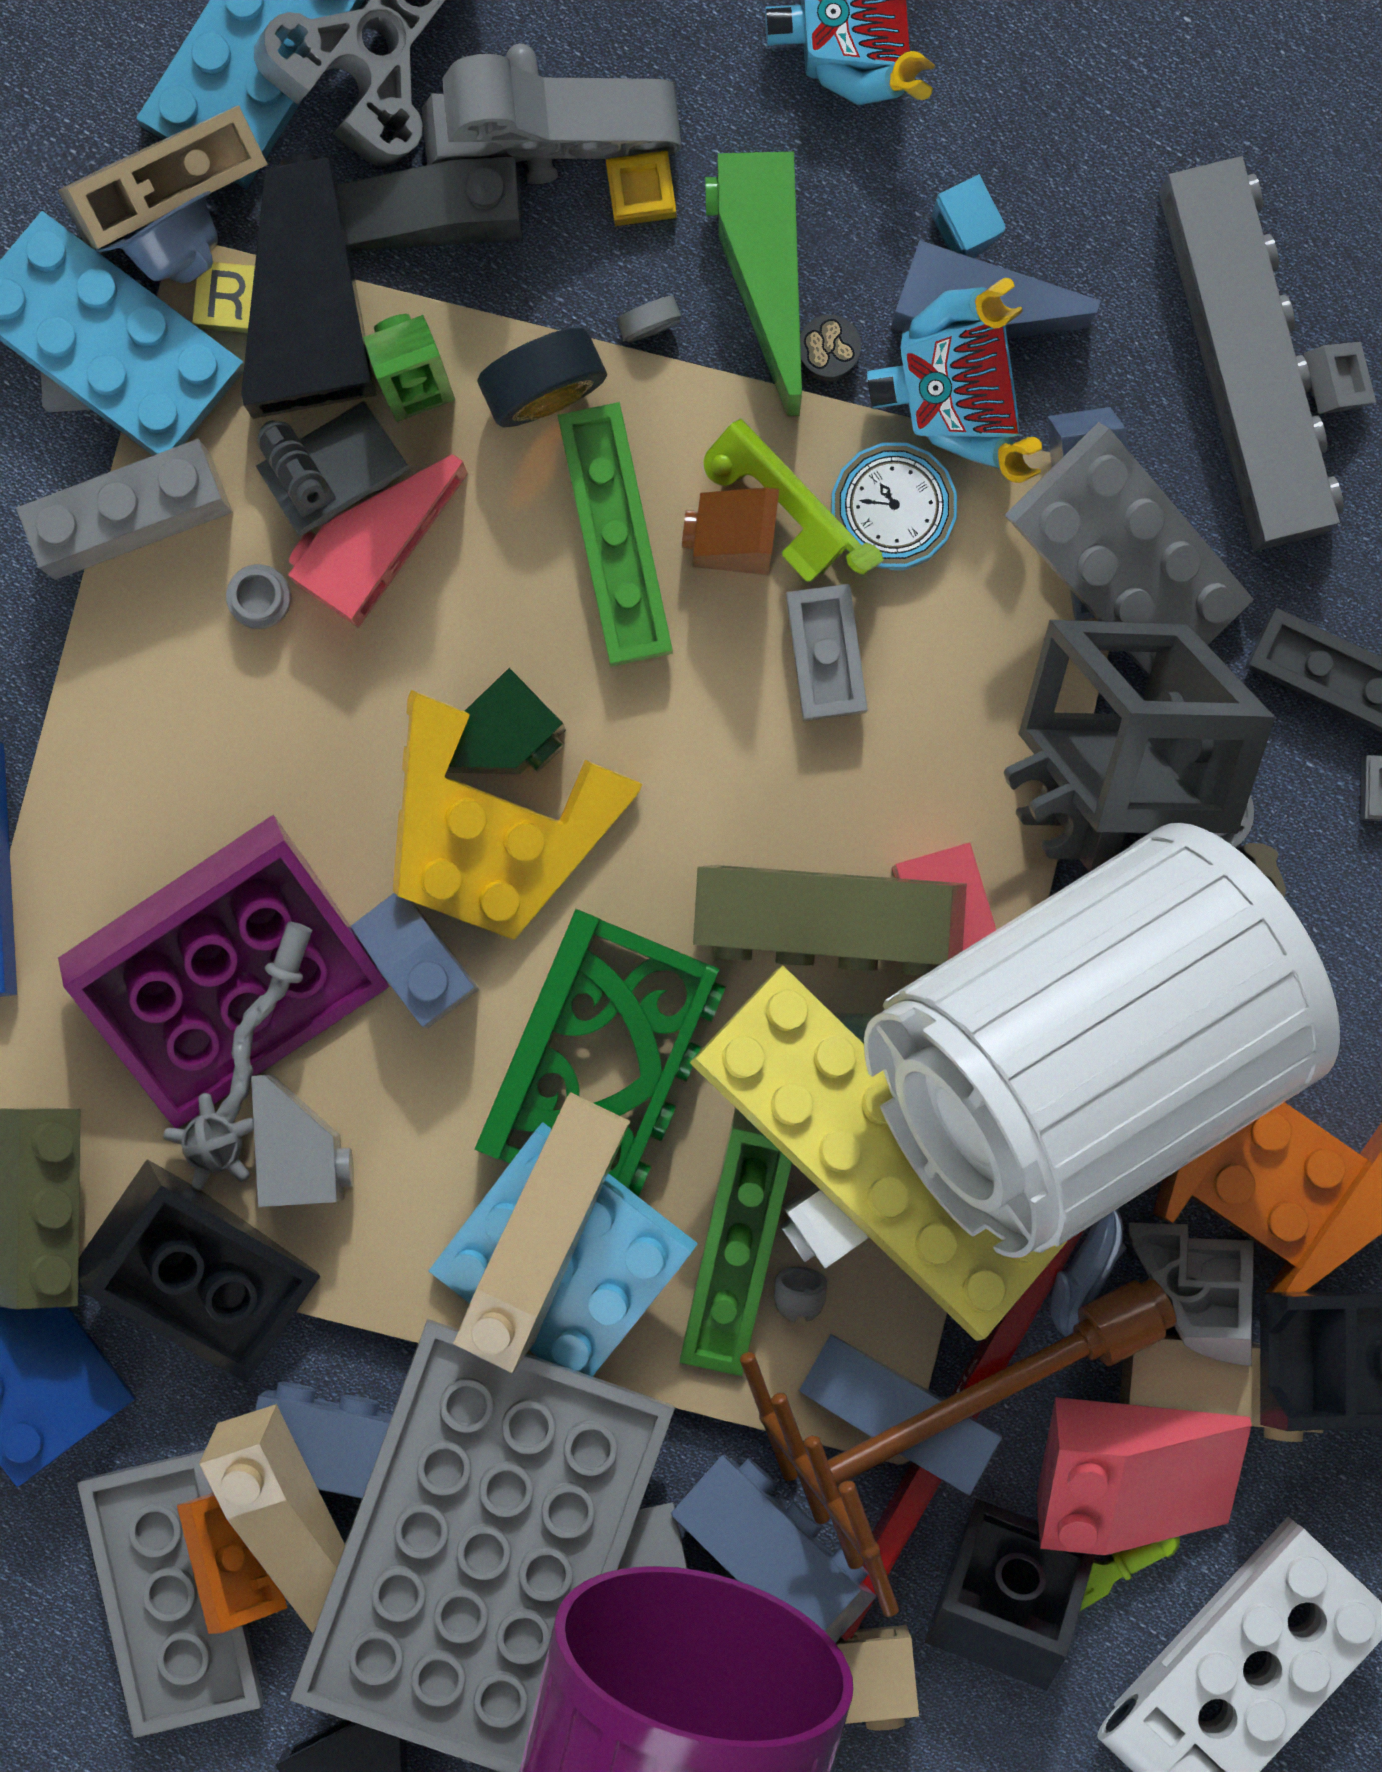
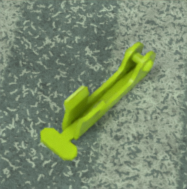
[703,419,884,582]

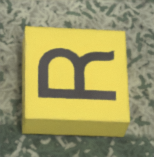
[193,262,255,333]

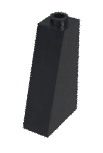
[241,153,377,419]

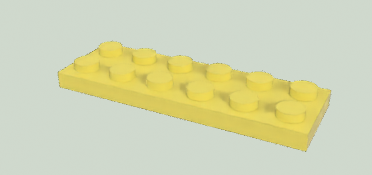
[690,965,1067,1341]

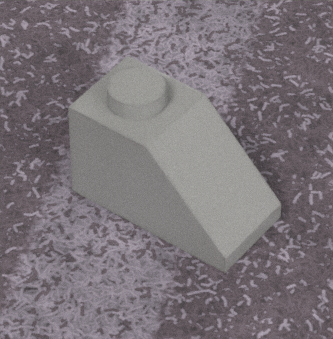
[251,1075,354,1207]

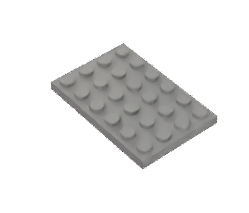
[290,1319,675,1772]

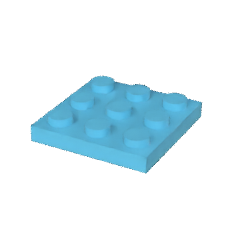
[428,1122,698,1377]

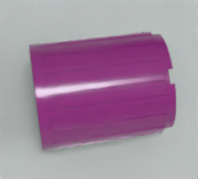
[519,1566,854,1772]

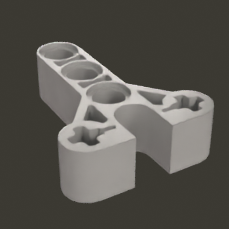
[254,0,445,167]
[422,54,681,165]

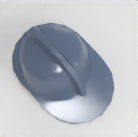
[96,191,218,284]

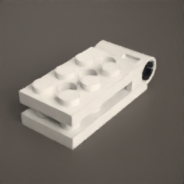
[1097,1517,1382,1772]

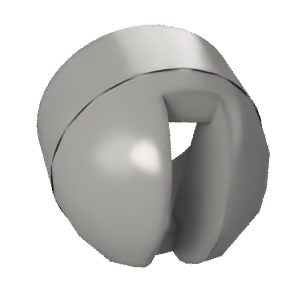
[774,1267,827,1322]

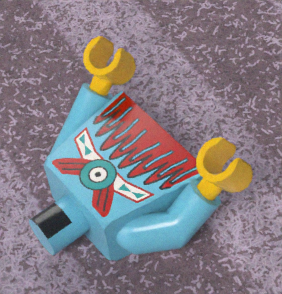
[765,0,935,105]
[867,278,1042,483]

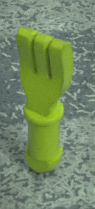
[1079,1536,1180,1612]

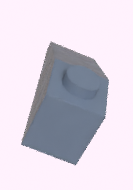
[891,240,1101,339]

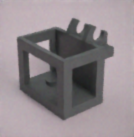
[1004,619,1275,872]

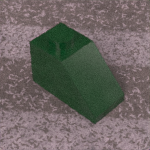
[446,668,566,774]

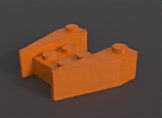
[1153,1102,1382,1292]

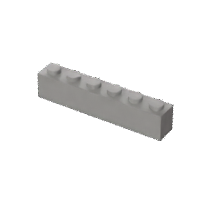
[1159,156,1344,552]

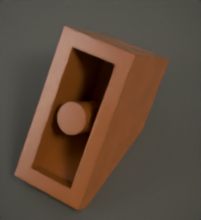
[682,488,779,575]

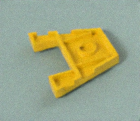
[393,689,642,940]

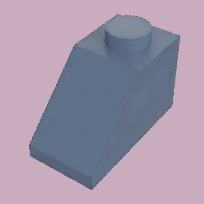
[351,893,479,1028]

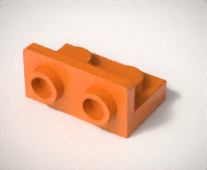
[177,1493,287,1634]

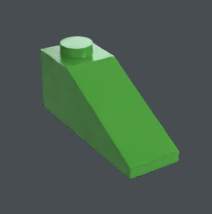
[363,314,455,422]

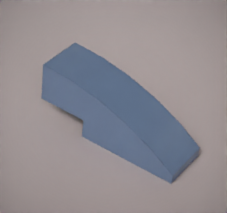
[799,1334,1002,1496]

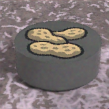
[800,315,861,382]

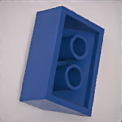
[0,1307,137,1488]

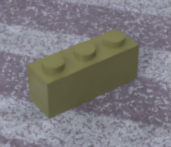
[0,1108,81,1309]

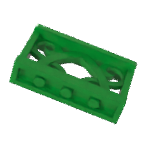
[474,909,726,1197]

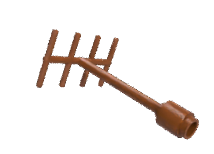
[739,1278,1177,1617]

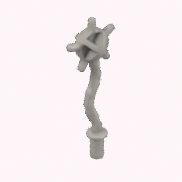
[164,922,312,1190]

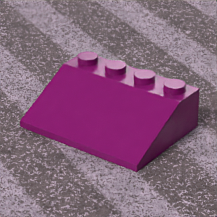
[58,815,390,1129]

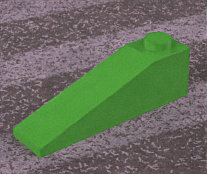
[705,152,802,416]
[679,1108,792,1376]

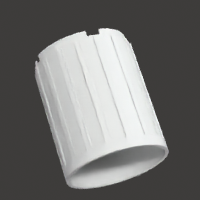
[864,823,1340,1258]

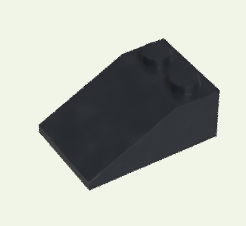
[78,1159,320,1382]

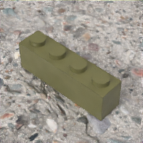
[693,865,967,976]

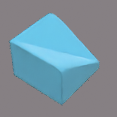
[931,174,1005,258]

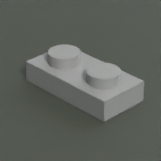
[786,584,868,722]

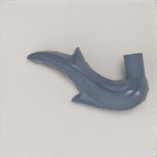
[1049,1209,1127,1337]

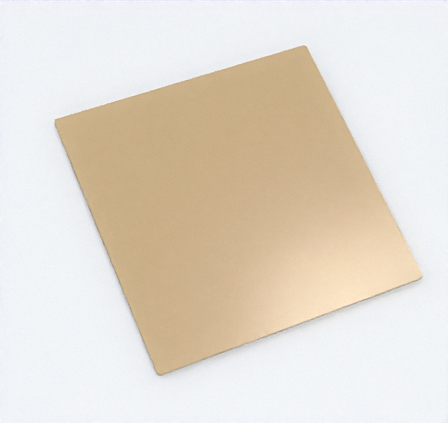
[0,245,1109,1465]

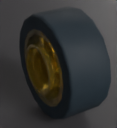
[477,327,607,428]

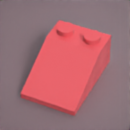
[1037,1397,1252,1555]

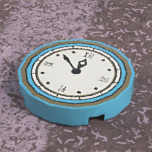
[831,443,957,570]

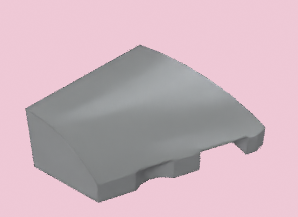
[1129,1223,1254,1366]

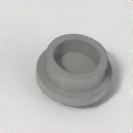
[226,564,291,629]

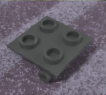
[256,401,410,537]

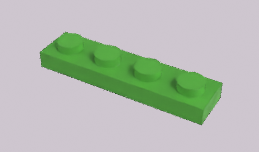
[557,402,673,667]

